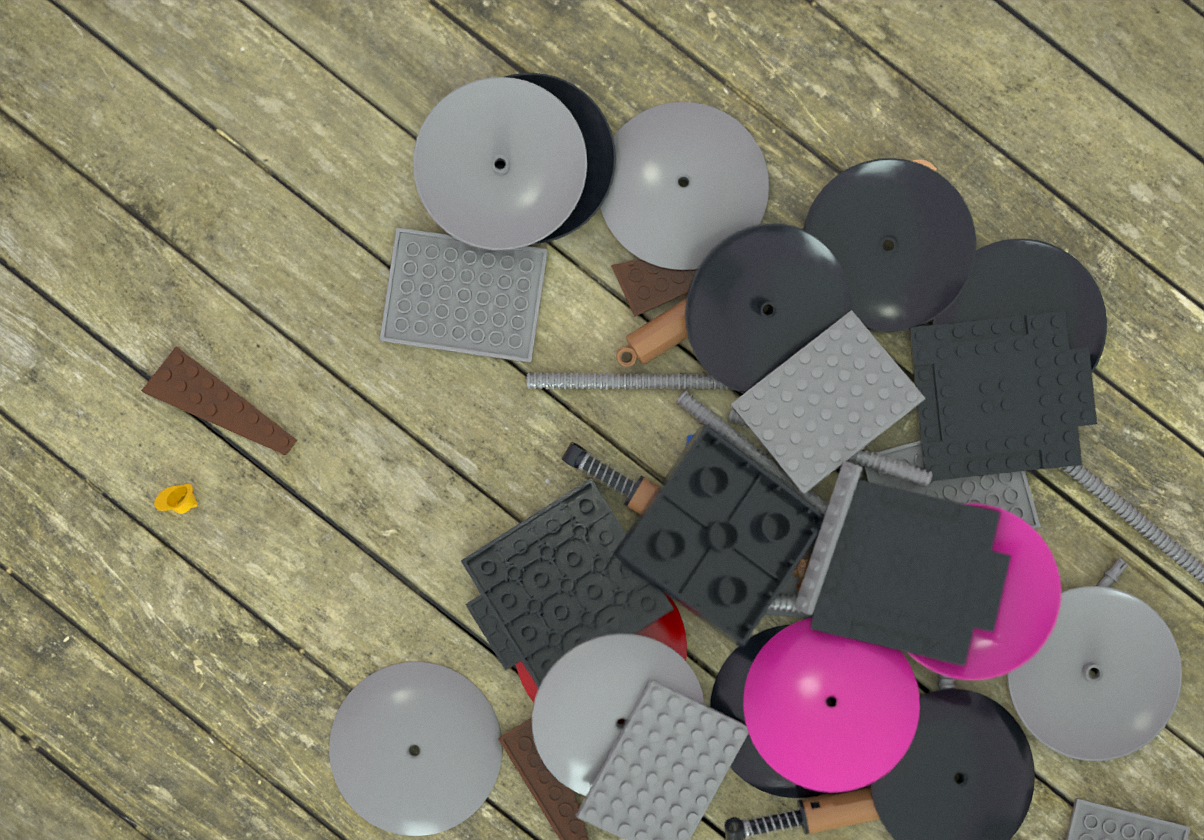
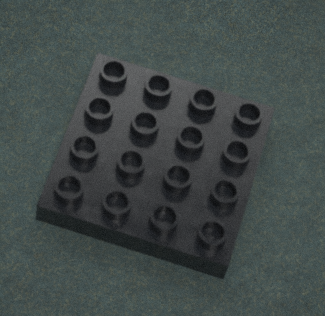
[613,425,825,646]

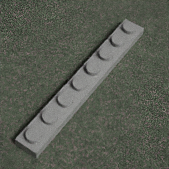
[794,461,862,615]

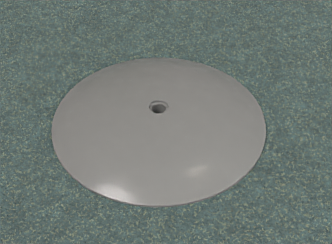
[413,77,587,250]
[600,102,769,270]
[1007,586,1182,761]
[532,634,705,796]
[329,662,502,836]

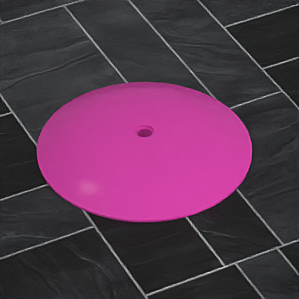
[908,503,1061,680]
[743,617,920,792]

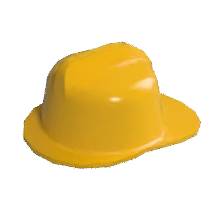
[154,484,198,514]

